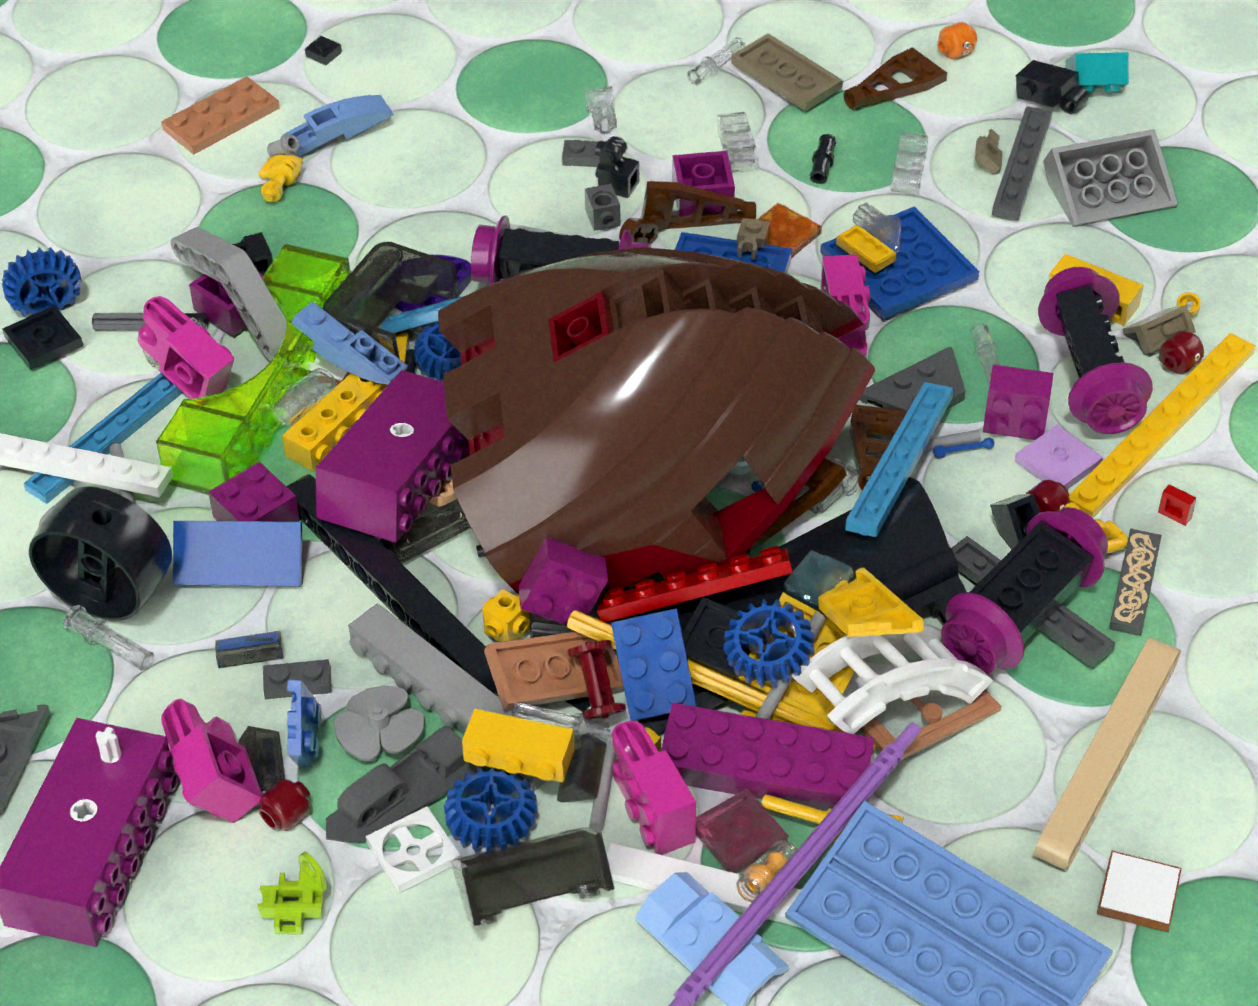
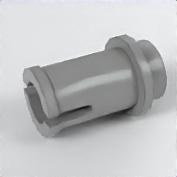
[267,134,299,157]

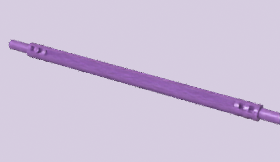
[669,722,921,1006]

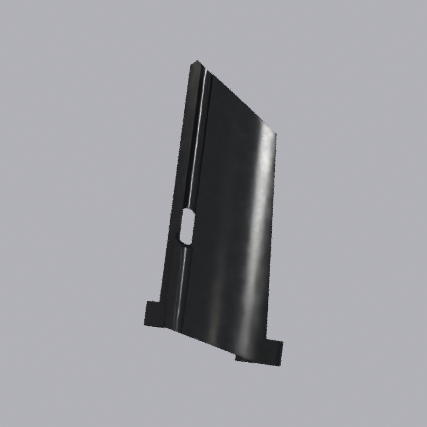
[638,477,967,735]

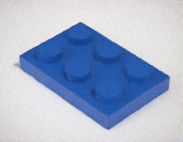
[611,609,697,721]

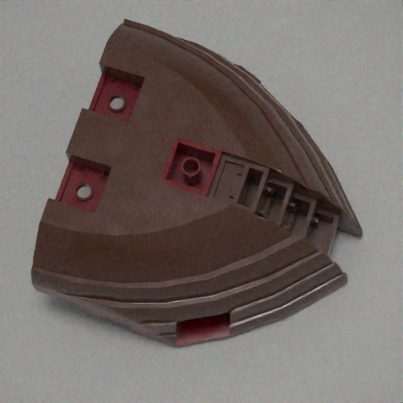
[438,247,875,597]

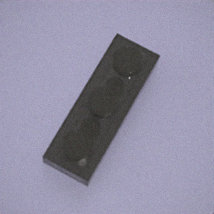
[383,499,471,564]

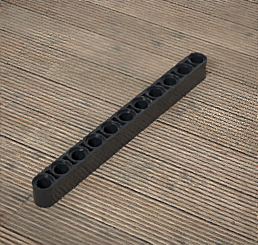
[286,474,498,694]

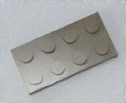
[731,33,843,111]

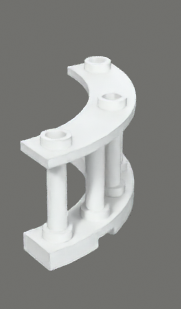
[792,623,993,734]

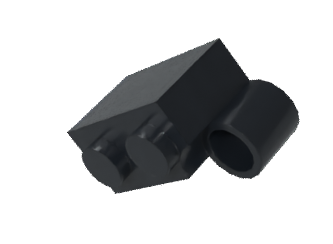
[1016,60,1089,114]

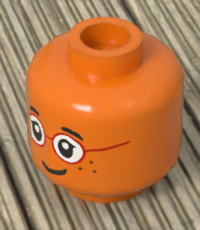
[937,22,977,59]

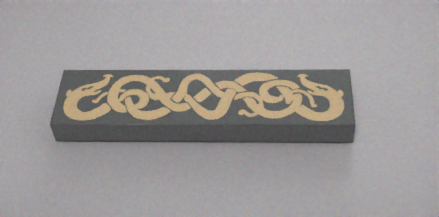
[1109,528,1162,636]

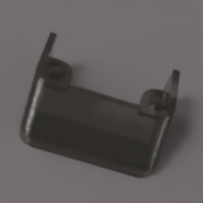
[323,242,460,359]
[451,827,615,926]

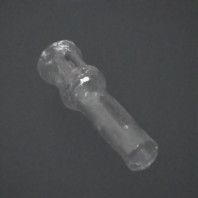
[63,605,154,671]

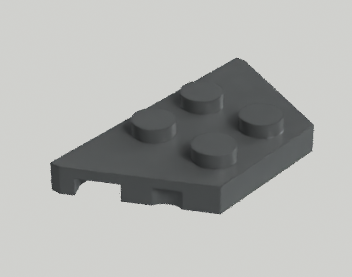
[859,347,966,411]
[0,704,50,816]

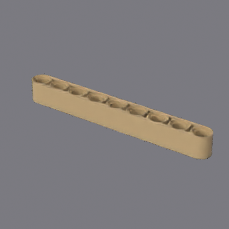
[1034,637,1181,870]

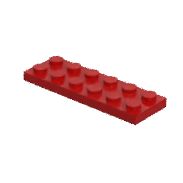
[598,546,792,623]

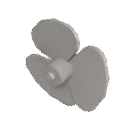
[333,685,424,762]

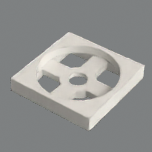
[366,806,461,893]

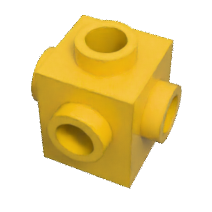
[482,589,530,642]

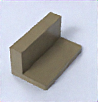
[1122,305,1196,354]

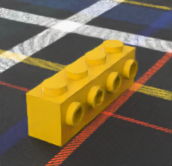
[282,373,388,472]

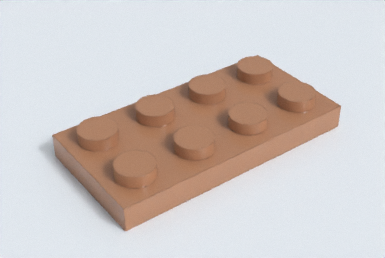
[161,76,280,155]
[484,632,624,710]

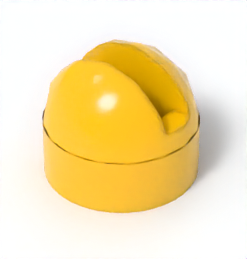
[1177,292,1201,317]

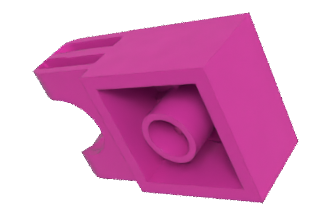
[820,254,870,357]
[137,296,235,409]
[161,699,262,823]
[612,721,696,855]

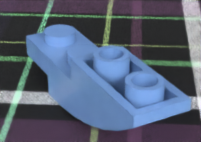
[283,95,393,157]
[292,301,408,385]

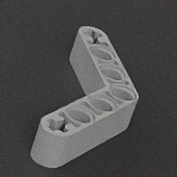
[171,227,298,361]

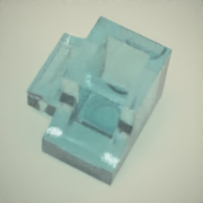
[784,550,854,606]

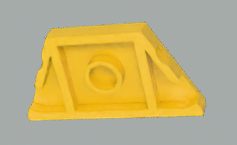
[818,567,924,637]

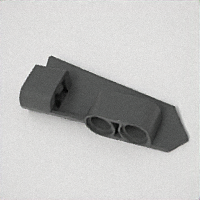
[326,726,484,843]

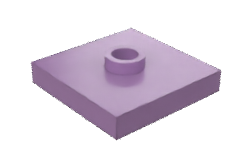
[1015,425,1103,489]

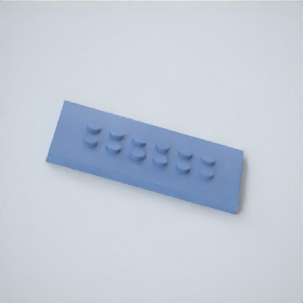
[785,801,1113,1006]

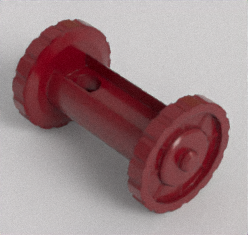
[567,640,626,720]

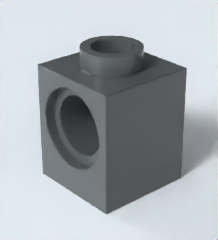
[585,184,621,231]

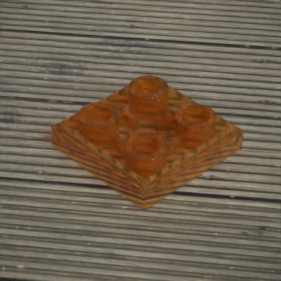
[758,203,822,258]

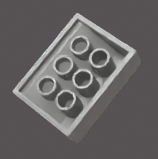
[1043,129,1178,227]

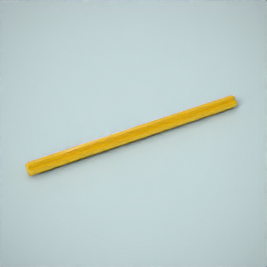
[567,610,876,751]

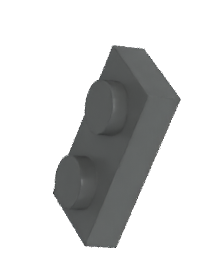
[562,140,605,167]
[263,659,331,699]

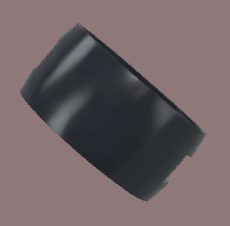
[28,486,172,621]

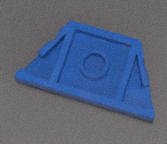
[287,680,321,767]

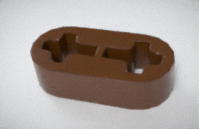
[619,218,658,244]

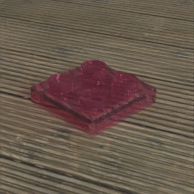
[696,788,788,873]

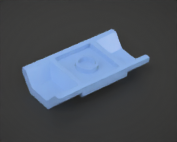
[636,872,789,1006]

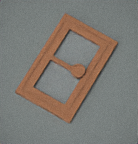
[860,690,1002,759]

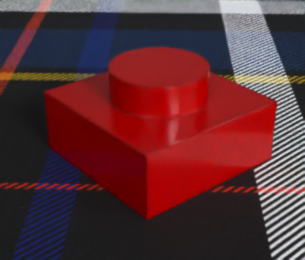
[1158,484,1196,526]

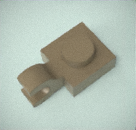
[975,128,1002,174]

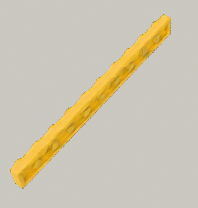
[1069,333,1255,518]

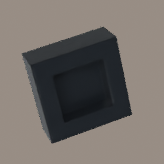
[305,36,342,66]

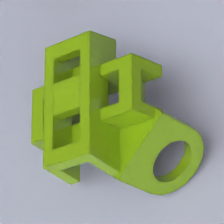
[257,851,327,934]

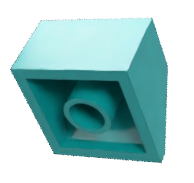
[1065,52,1129,93]

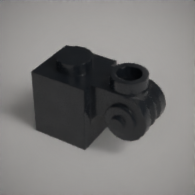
[595,136,639,198]

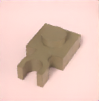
[737,218,770,260]

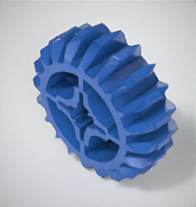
[2,247,82,316]
[414,321,461,382]
[723,599,815,688]
[444,767,538,855]

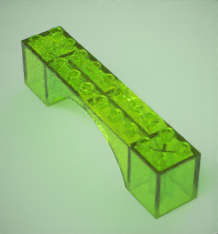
[156,244,356,495]

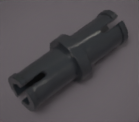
[810,134,836,184]

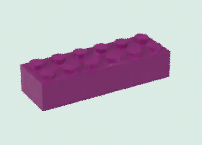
[661,703,875,811]

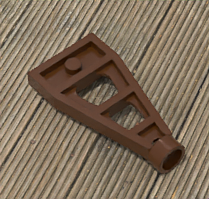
[843,47,947,110]
[641,181,756,231]
[849,405,907,491]
[747,458,847,553]

